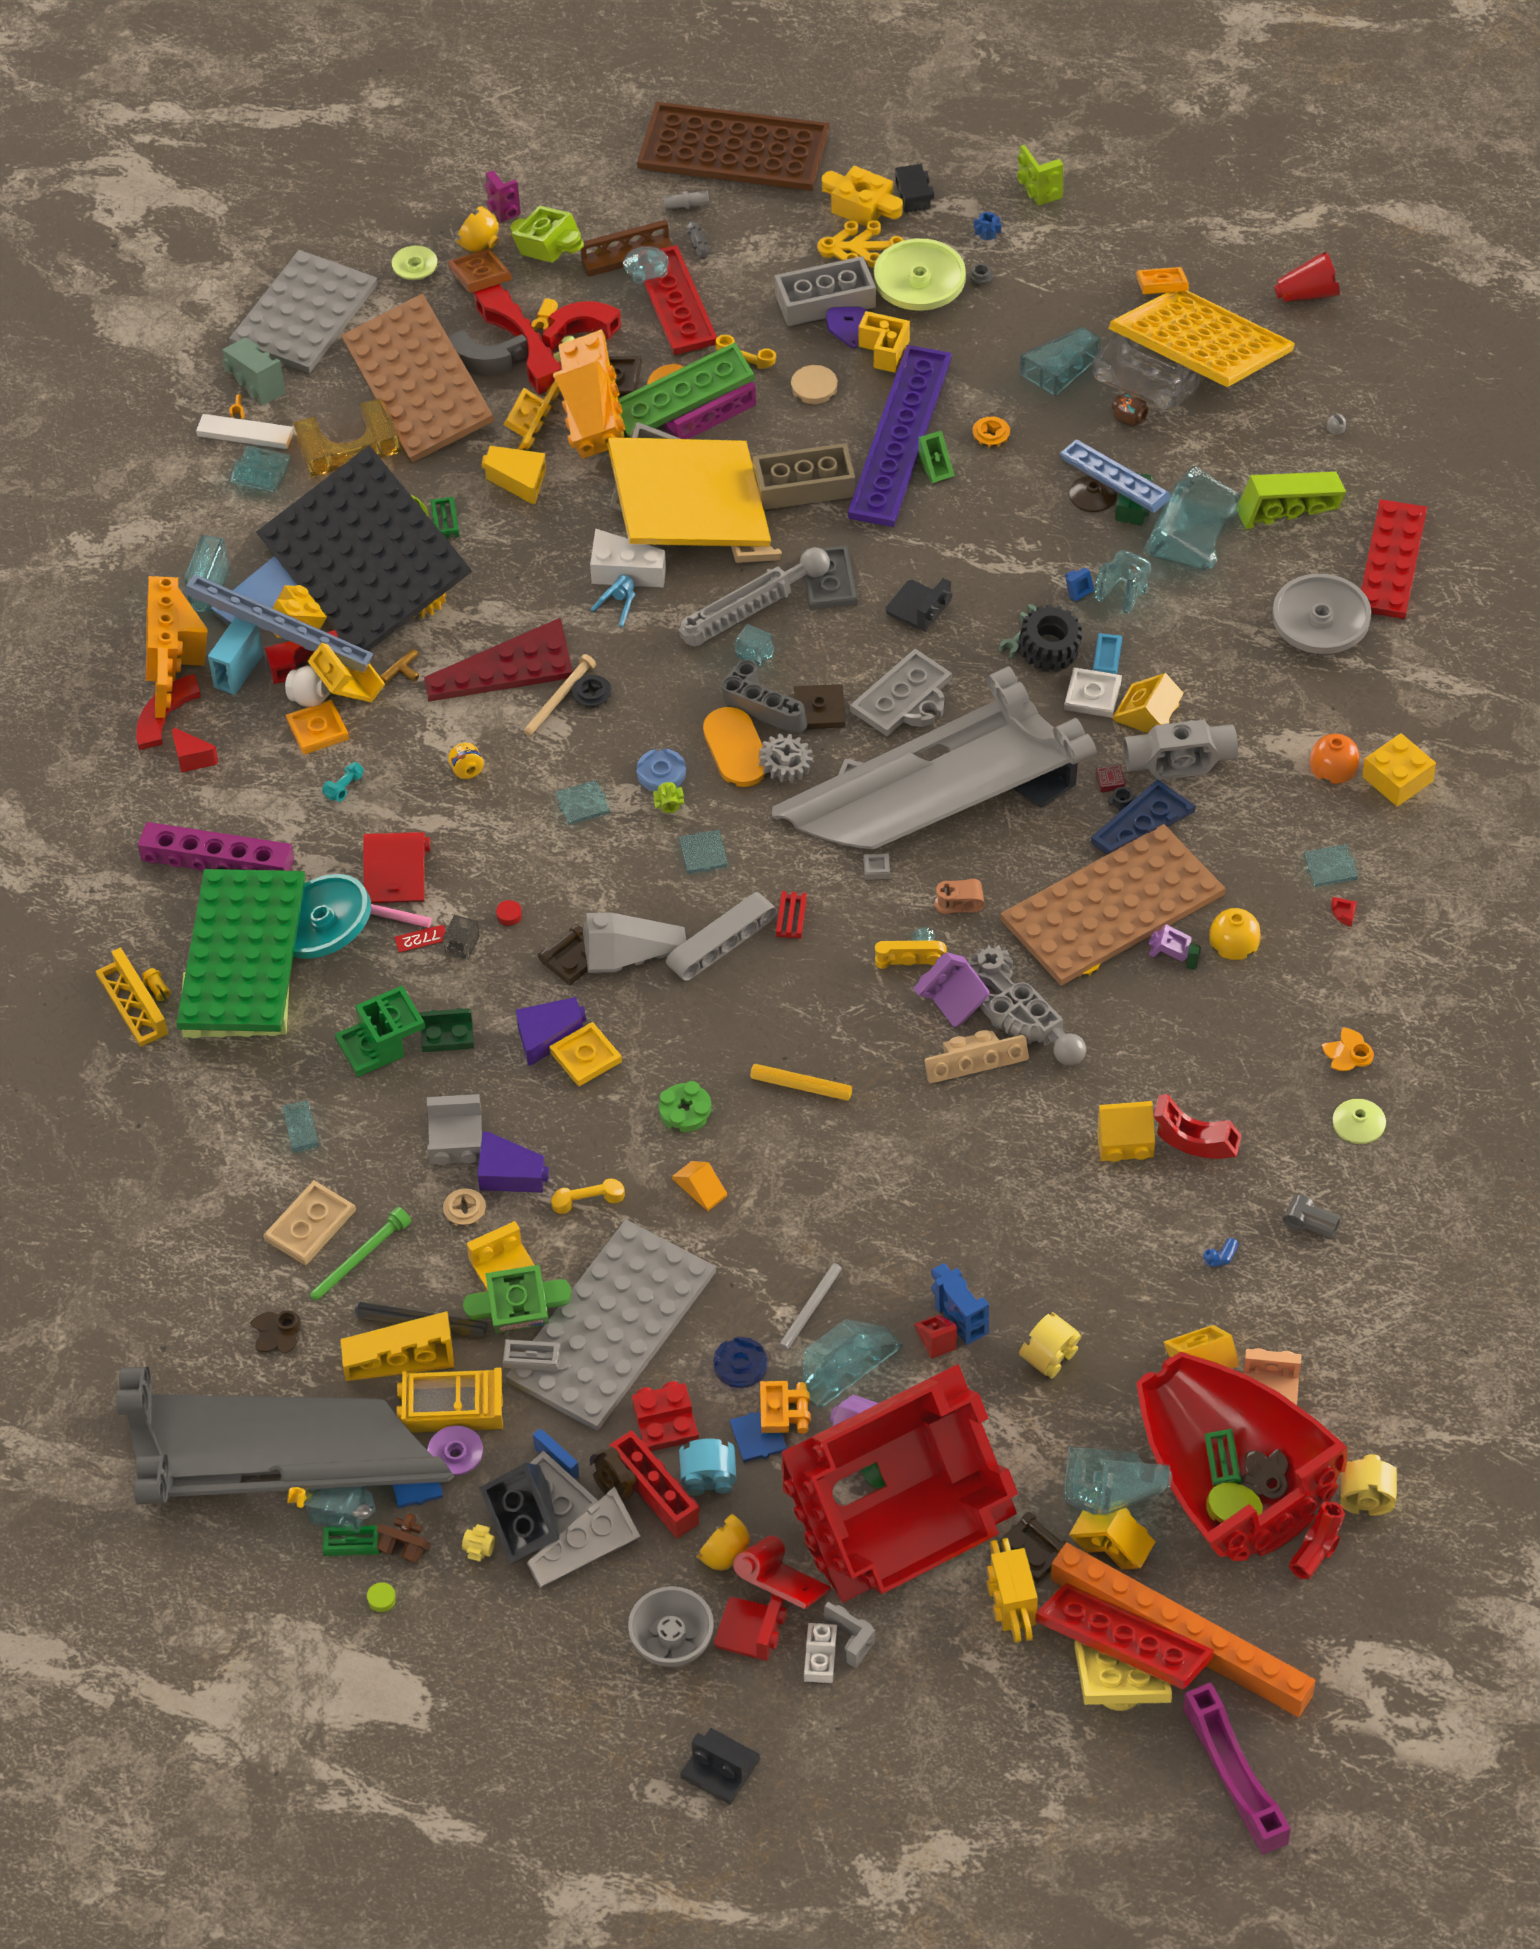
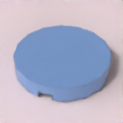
[636,749,686,791]

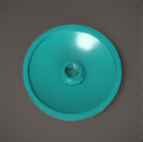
[294,874,371,959]

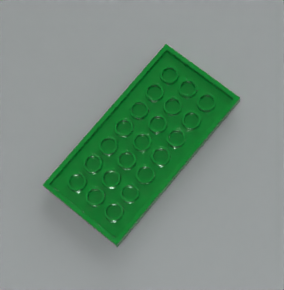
[176,869,306,1032]

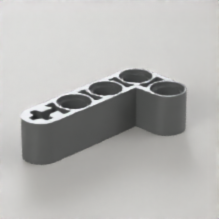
[721,660,807,733]

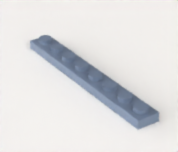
[184,574,373,673]

